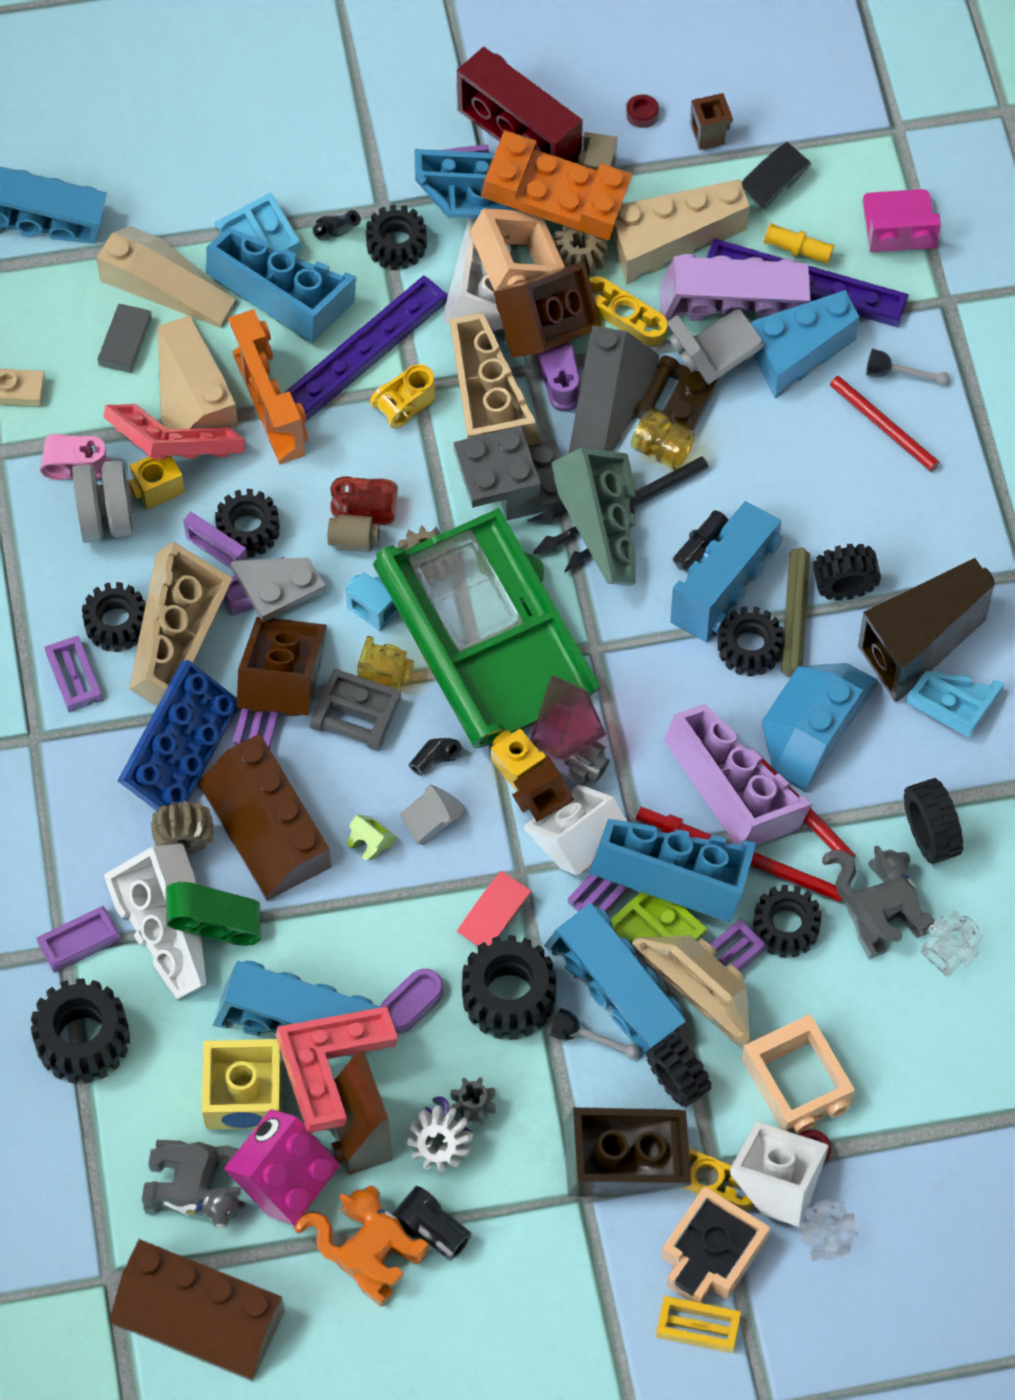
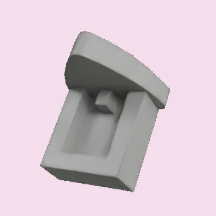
[400,785,463,845]

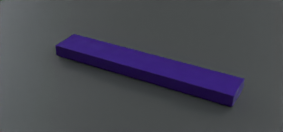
[707,238,909,328]
[284,275,448,420]

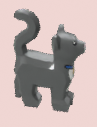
[822,845,935,959]
[141,1139,246,1229]

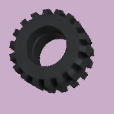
[461,935,556,1040]
[30,978,130,1084]

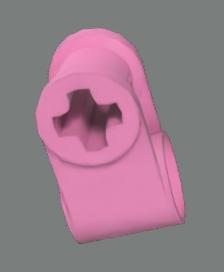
[40,434,109,481]

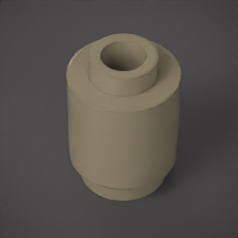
[327,514,380,552]

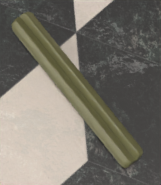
[781,547,810,677]

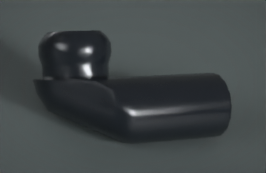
[313,210,361,240]
[408,738,462,776]

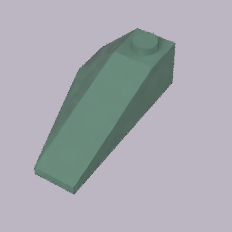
[551,447,636,586]

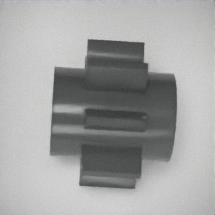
[564,738,610,786]
[450,1077,496,1126]

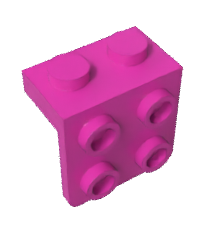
[862,189,941,252]

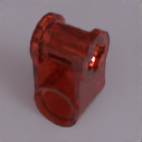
[330,476,398,525]

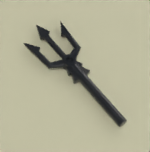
[527,456,708,573]

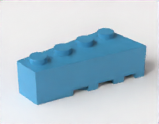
[0,166,107,244]
[206,227,356,343]
[670,501,783,643]
[589,819,756,923]
[544,902,686,1055]
[213,960,381,1057]

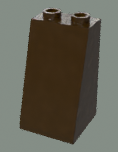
[858,558,995,702]

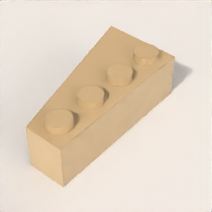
[611,179,749,285]

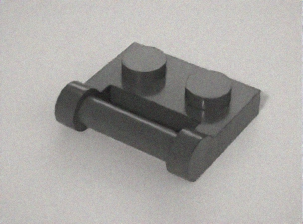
[310,668,401,751]

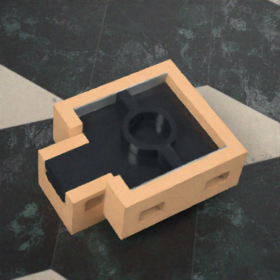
[661,1186,770,1303]

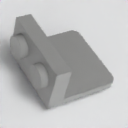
[666,309,764,384]

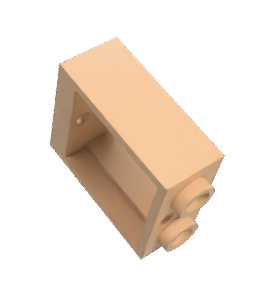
[469,208,565,291]
[742,1014,855,1134]

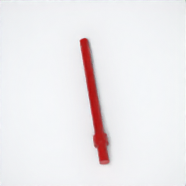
[636,806,842,903]

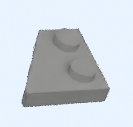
[230,558,326,623]

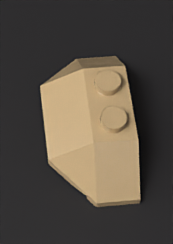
[632,936,750,1050]

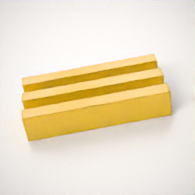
[656,1296,741,1353]

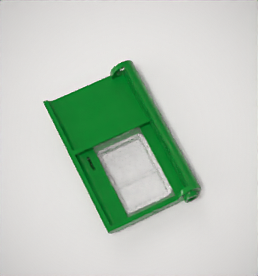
[373,508,600,749]

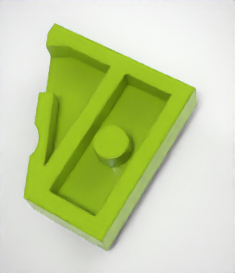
[611,892,707,943]

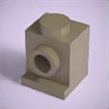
[578,132,618,171]

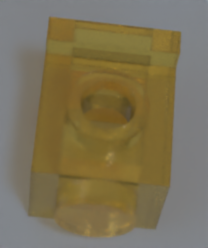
[357,636,414,691]

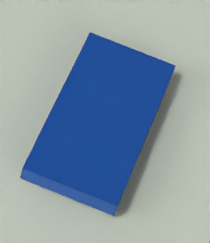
[117,660,237,811]

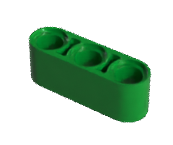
[165,882,261,946]

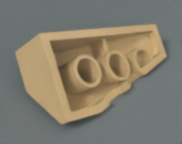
[96,227,237,328]
[158,315,238,429]

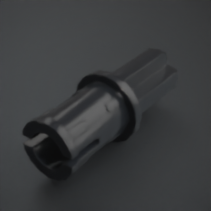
[673,510,729,572]

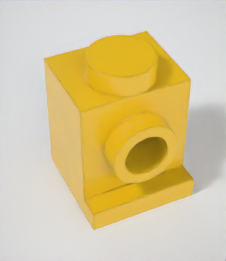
[491,729,546,791]

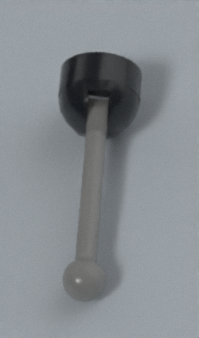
[865,349,950,386]
[550,1008,640,1059]

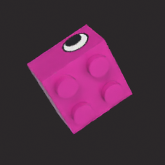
[224,1109,341,1226]

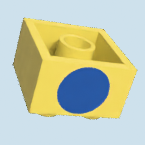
[202,1039,283,1130]

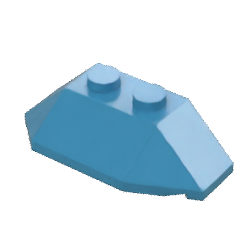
[414,149,520,219]
[762,663,878,792]

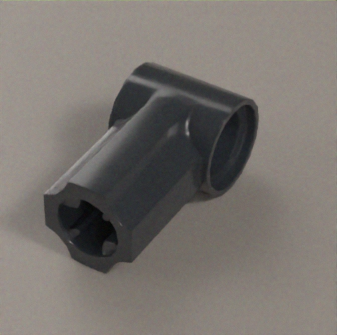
[391,1185,471,1261]

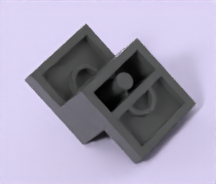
[453,426,563,521]

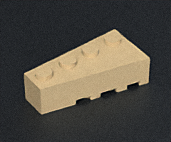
[449,312,542,446]
[129,541,233,706]

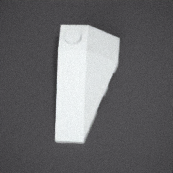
[443,219,511,331]
[104,843,206,999]

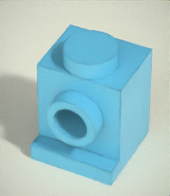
[345,572,398,631]

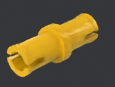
[763,223,835,265]

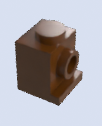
[690,93,733,150]
[512,756,574,822]

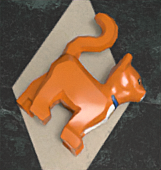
[294,1185,430,1307]

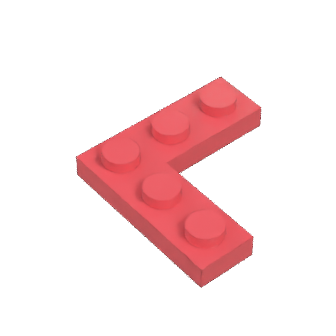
[103,404,245,460]
[276,1006,398,1133]

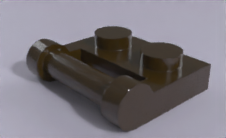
[633,355,718,439]

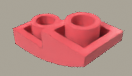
[457,871,532,946]

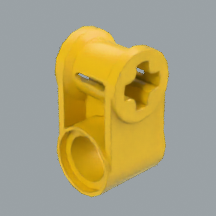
[370,364,436,429]

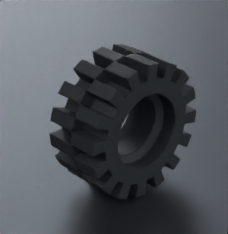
[365,204,427,270]
[215,489,280,558]
[813,543,881,601]
[82,582,146,652]
[718,606,784,677]
[753,885,822,958]
[645,1033,712,1108]

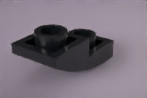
[741,141,812,210]

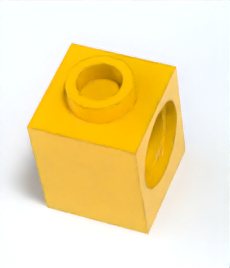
[128,456,185,510]

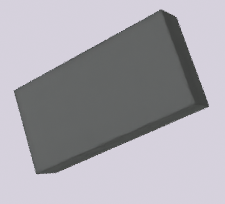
[97,303,152,373]

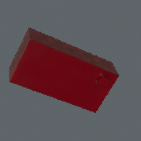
[456,46,583,164]

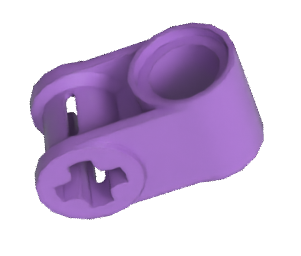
[536,343,580,411]

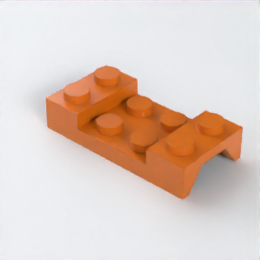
[481,130,632,241]
[228,309,309,465]

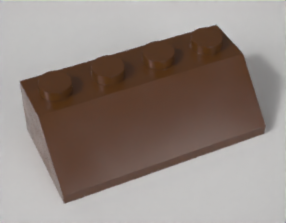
[198,733,332,901]
[109,1239,285,1382]

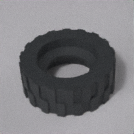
[903,778,964,864]

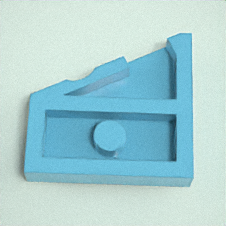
[214,192,303,253]
[906,671,1004,737]

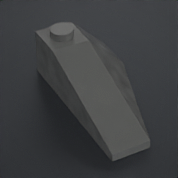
[568,326,660,454]

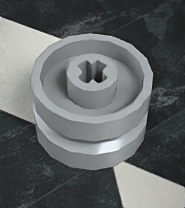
[72,459,133,543]

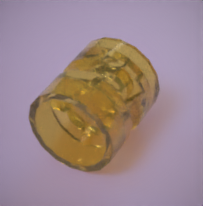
[631,408,696,470]

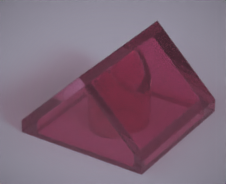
[530,675,607,760]

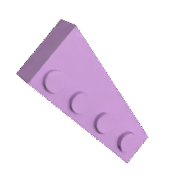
[659,254,810,322]
[664,704,812,846]

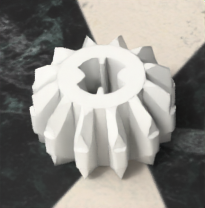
[407,1105,473,1173]

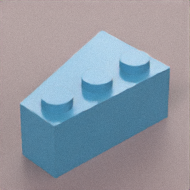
[750,290,859,398]

